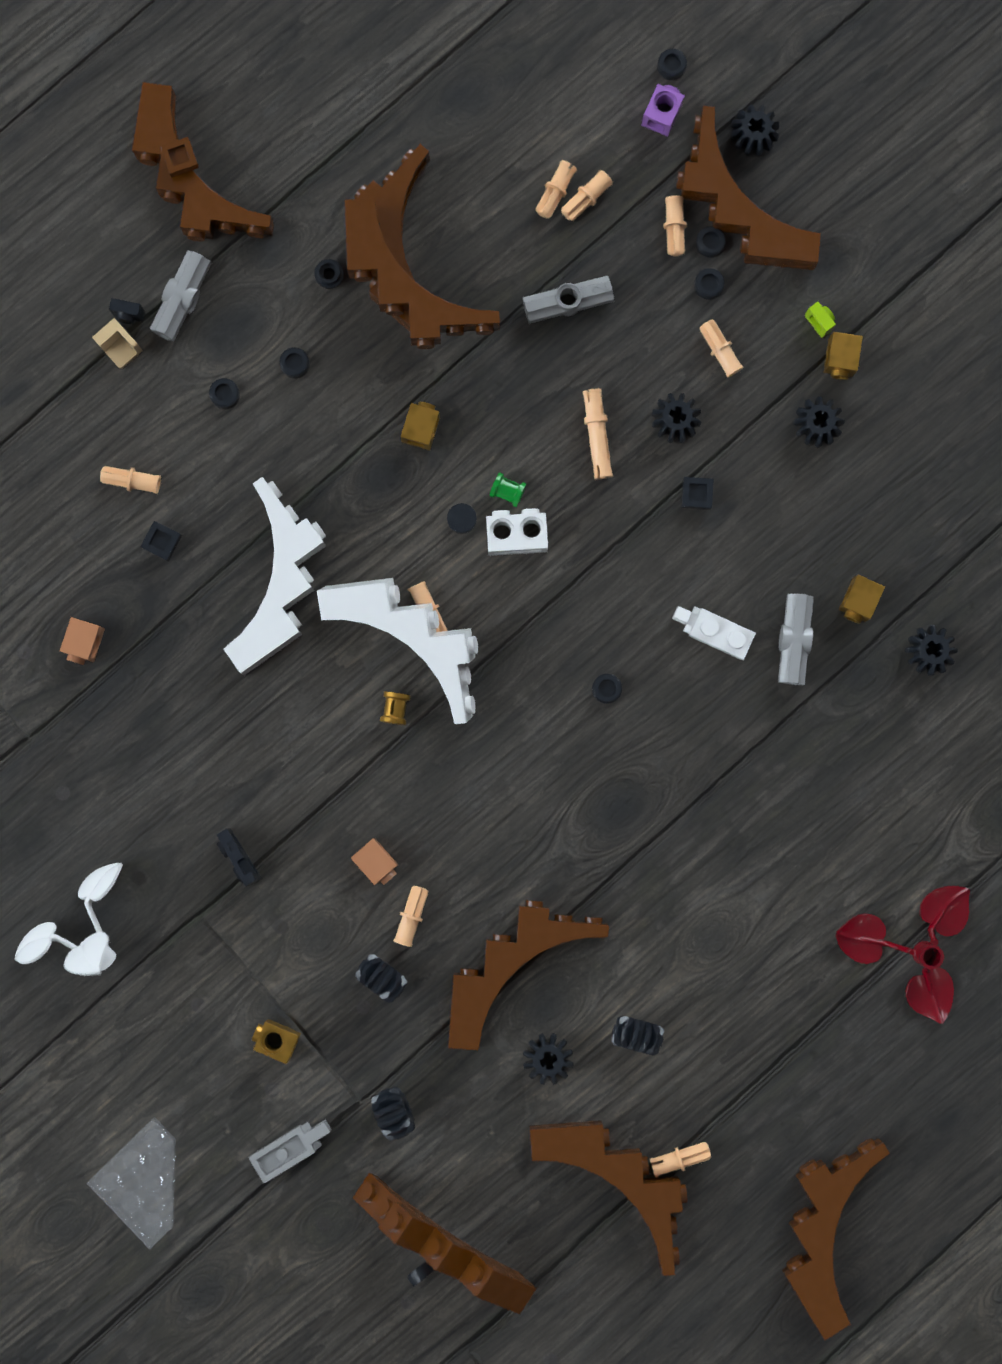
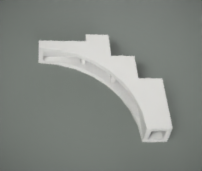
[224,477,326,675]
[317,578,478,724]

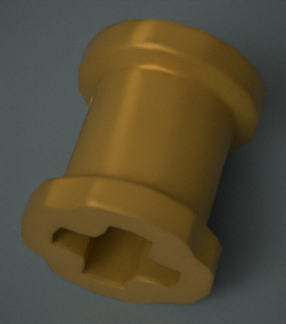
[380,692,410,725]

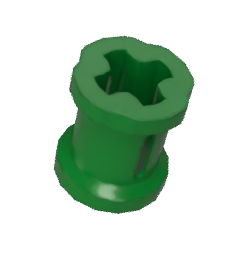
[489,472,527,508]

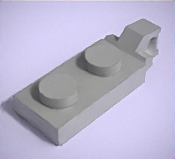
[248,1119,332,1184]

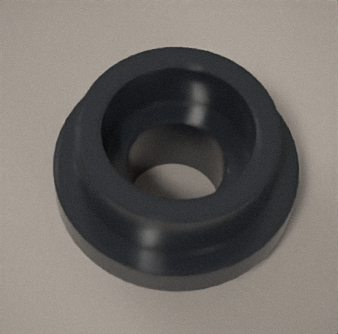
[314,259,344,289]

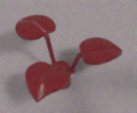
[835,886,970,1024]

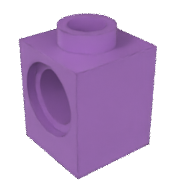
[642,84,685,137]

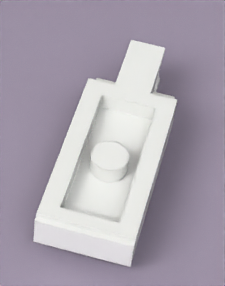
[672,606,756,661]

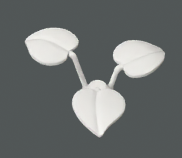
[14,863,123,975]

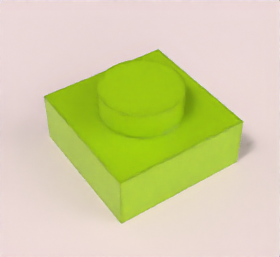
[804,301,836,338]

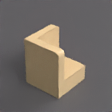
[92,318,143,369]

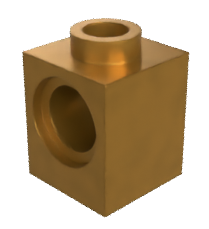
[824,332,863,380]
[401,401,440,451]
[839,574,885,624]
[252,1019,301,1064]

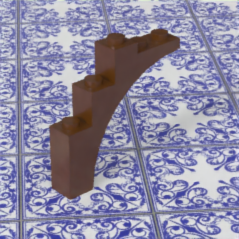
[132,82,274,242]
[676,106,821,270]
[354,144,430,331]
[345,198,500,349]
[448,900,609,1050]
[529,1120,687,1276]
[782,1138,890,1340]
[353,1172,537,1314]

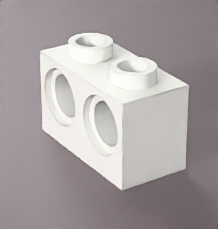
[486,509,548,556]

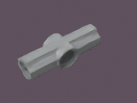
[150,251,212,342]
[522,275,614,324]
[778,594,814,685]

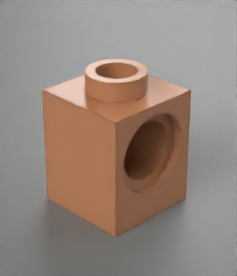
[60,617,105,665]
[351,838,398,885]

